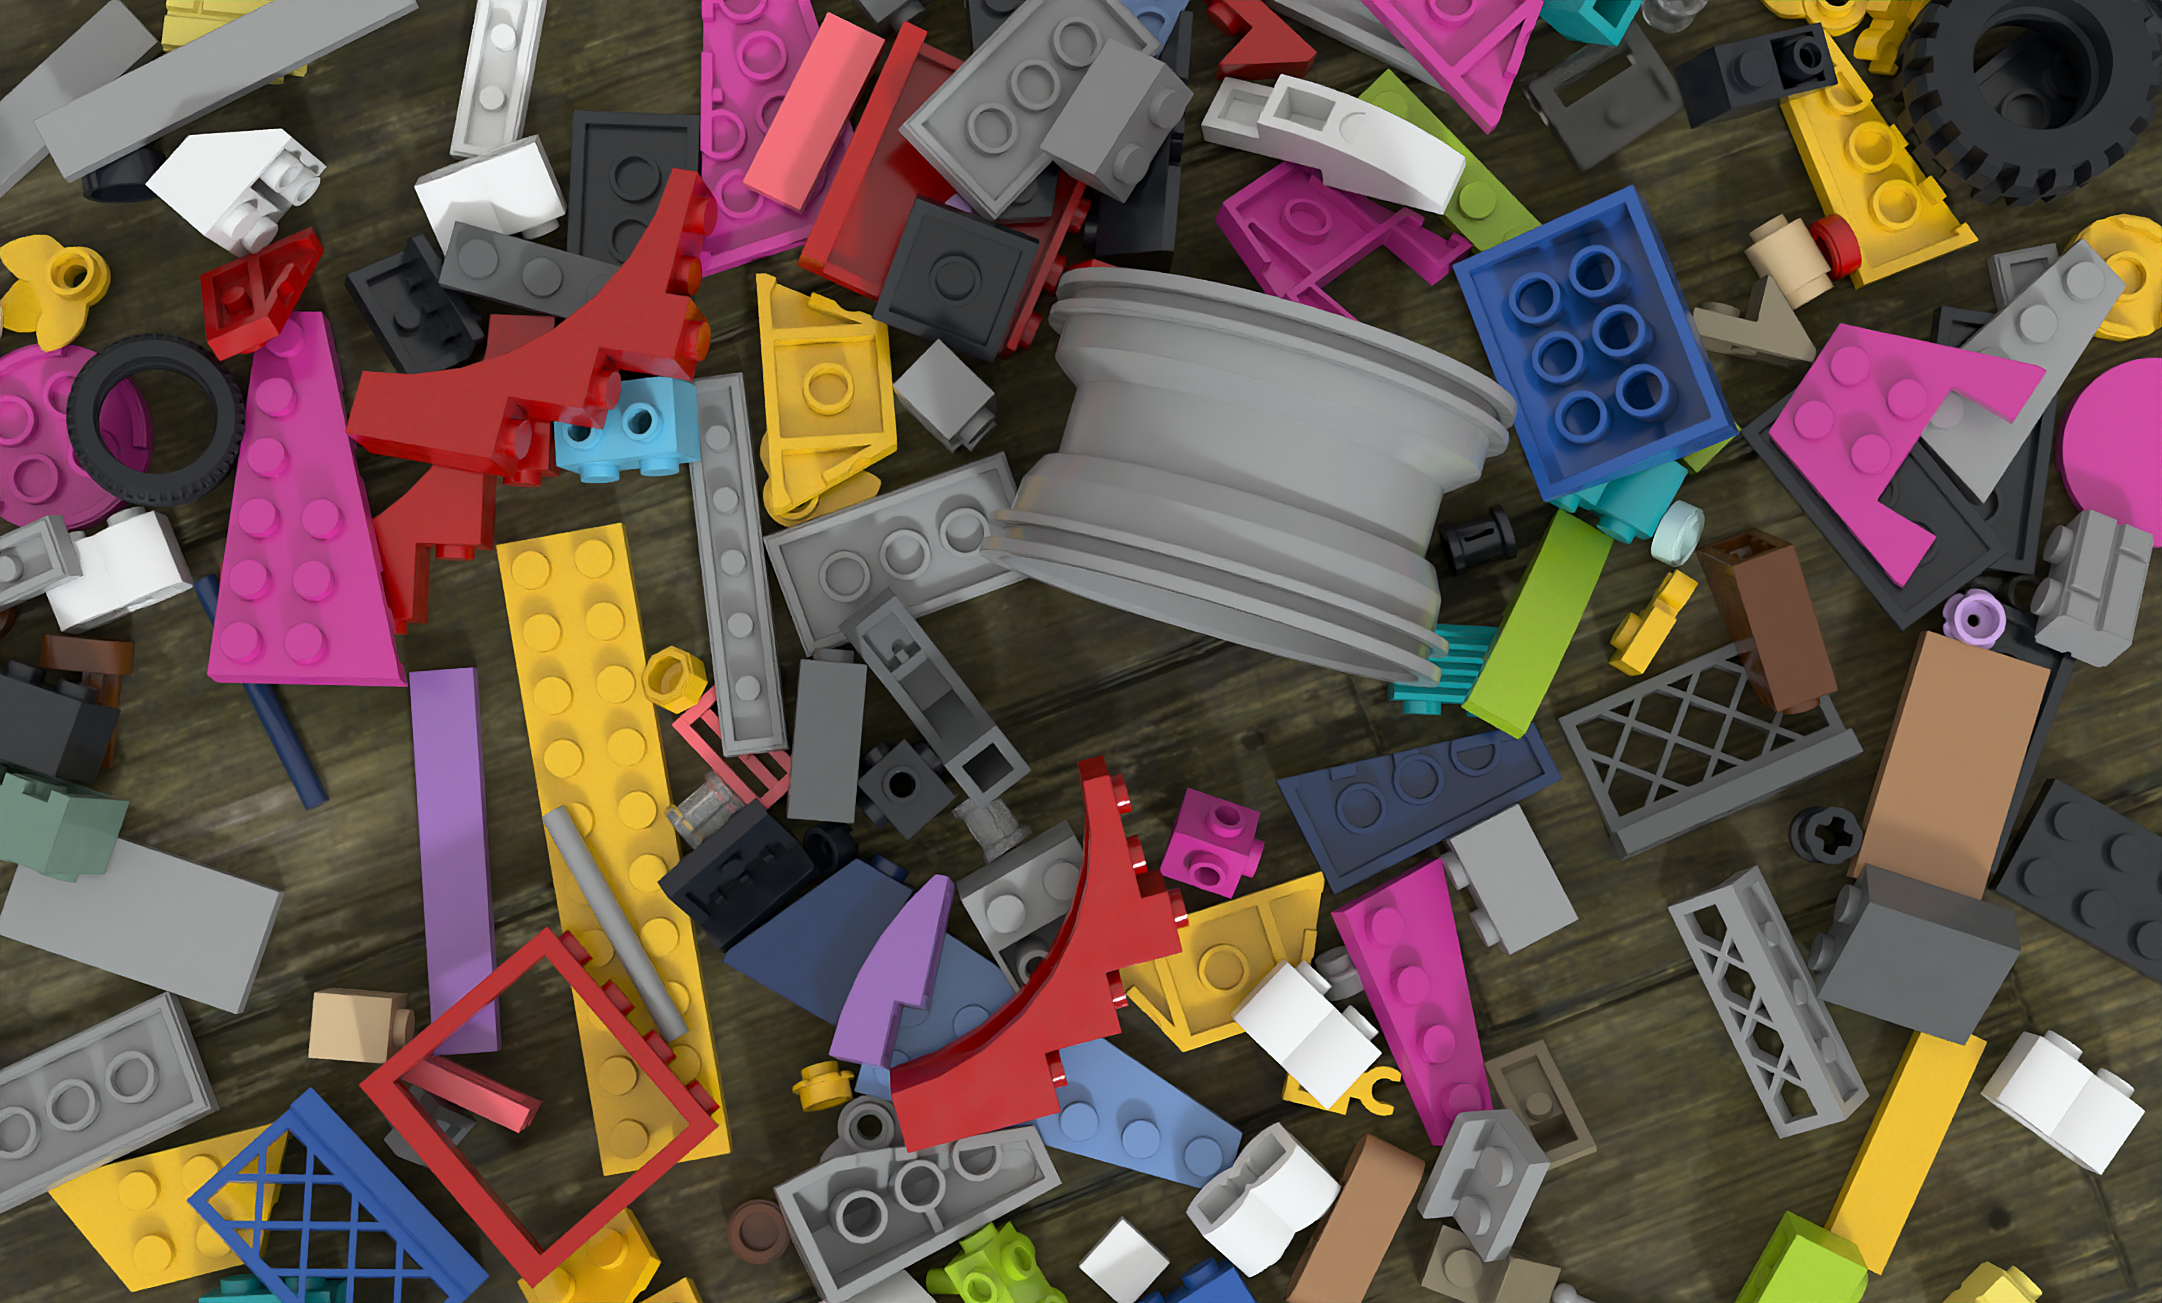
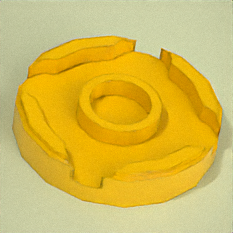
[2062,214,2162,342]

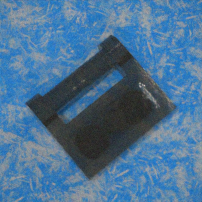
[1519,19,1685,176]

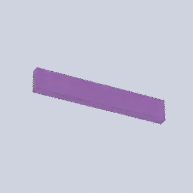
[409,667,502,1056]

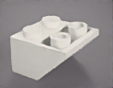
[145,129,327,258]

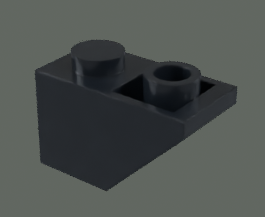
[1674,22,1838,129]

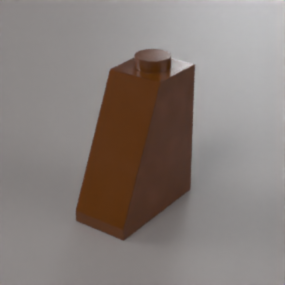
[1695,528,1838,715]

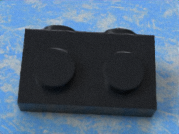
[344,232,486,374]
[657,798,820,953]

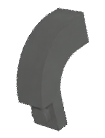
[838,587,1031,810]

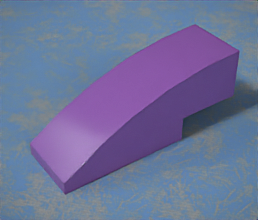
[829,874,956,1070]

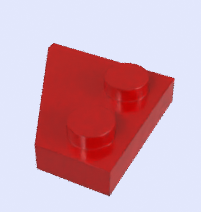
[200,226,324,361]

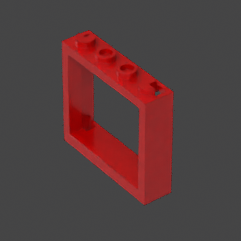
[359,927,720,1289]

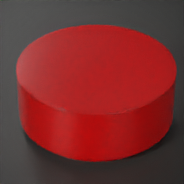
[1808,213,1862,281]

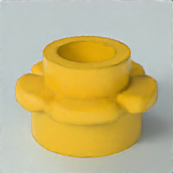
[792,1061,855,1112]

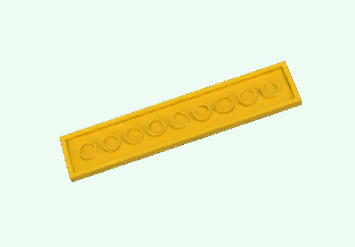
[496,523,734,1176]

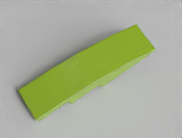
[1461,508,1614,739]

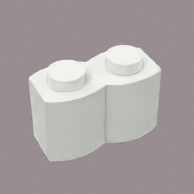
[414,134,567,257]
[46,506,194,634]
[1230,958,1382,1110]
[1980,1030,2145,1175]
[1186,1122,1341,1277]

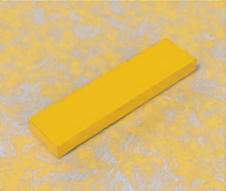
[1824,1030,1987,1275]

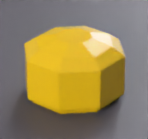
[641,646,708,714]

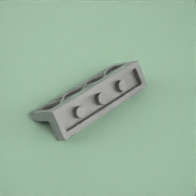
[1668,865,1869,1139]

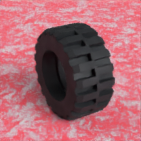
[1892,0,2162,207]

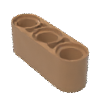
[1284,1132,1425,1303]

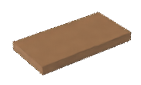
[1846,631,2051,900]

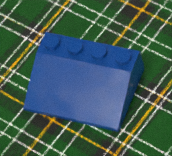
[1452,185,1739,502]

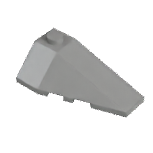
[773,1124,1062,1303]

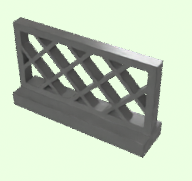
[1556,643,1863,863]

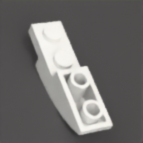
[1201,74,1466,215]

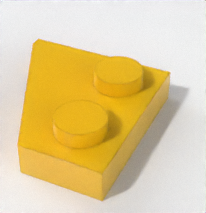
[517,1207,661,1303]

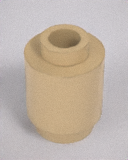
[1744,214,1834,310]

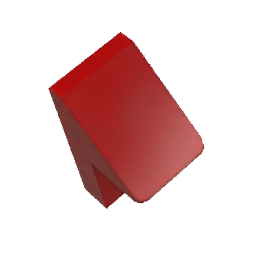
[1203,0,1317,81]

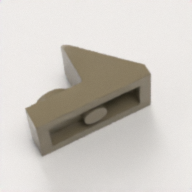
[1690,274,1816,372]
[1484,1039,1597,1171]
[1418,1221,1561,1303]

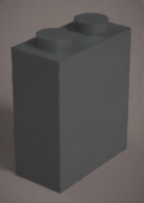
[786,648,867,823]
[1808,863,2021,1046]

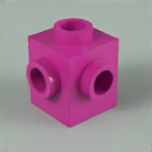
[1160,788,1265,899]

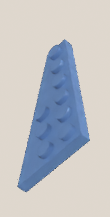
[854,931,1242,1189]

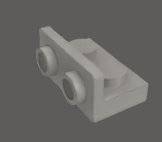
[1417,1109,1551,1262]

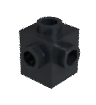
[856,739,956,840]

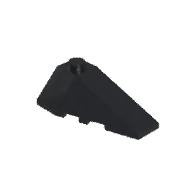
[1083,10,1193,274]

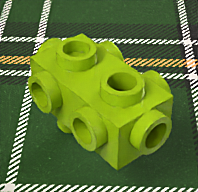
[926,1221,1068,1303]

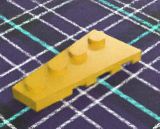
[1780,29,1978,290]

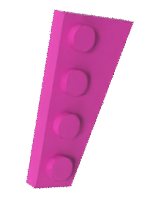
[1331,857,1493,1146]

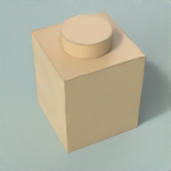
[308,988,415,1063]

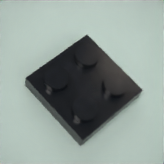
[872,193,1039,363]

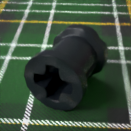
[1437,504,1517,577]
[1788,806,1863,865]

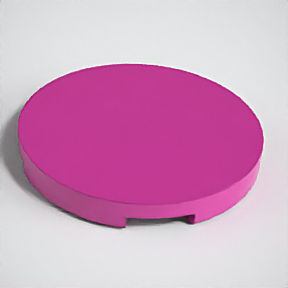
[0,343,154,533]
[2055,358,2162,548]

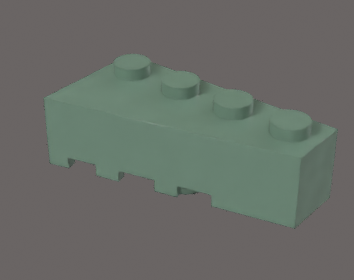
[0,759,130,883]

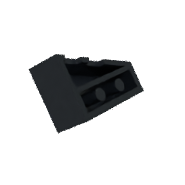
[0,658,121,783]

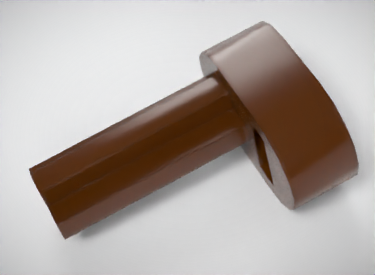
[40,633,136,768]

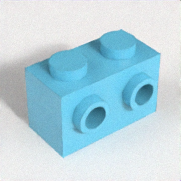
[554,376,701,483]

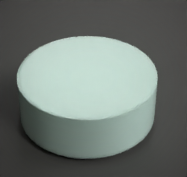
[1651,500,1705,567]

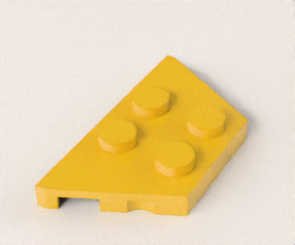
[756,273,897,515]
[1119,870,1325,1052]
[48,1122,293,1292]

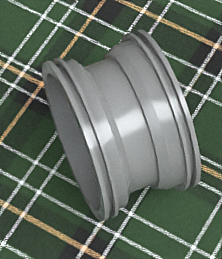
[979,267,1518,687]

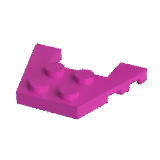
[1215,161,1473,322]
[1768,323,2047,588]

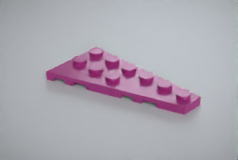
[699,0,854,278]
[207,311,408,687]

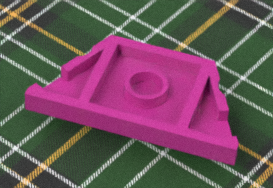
[1360,0,1544,135]

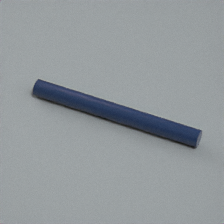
[192,574,330,811]

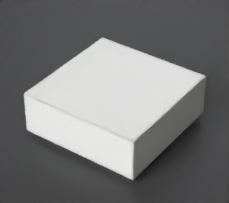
[1079,1216,1170,1303]

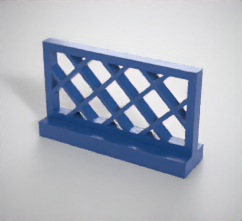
[186,1087,490,1303]

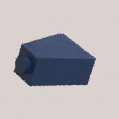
[722,853,916,1026]

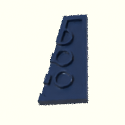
[1274,722,1562,895]

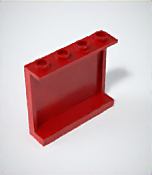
[797,21,1092,361]

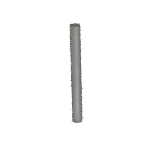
[541,805,689,1043]

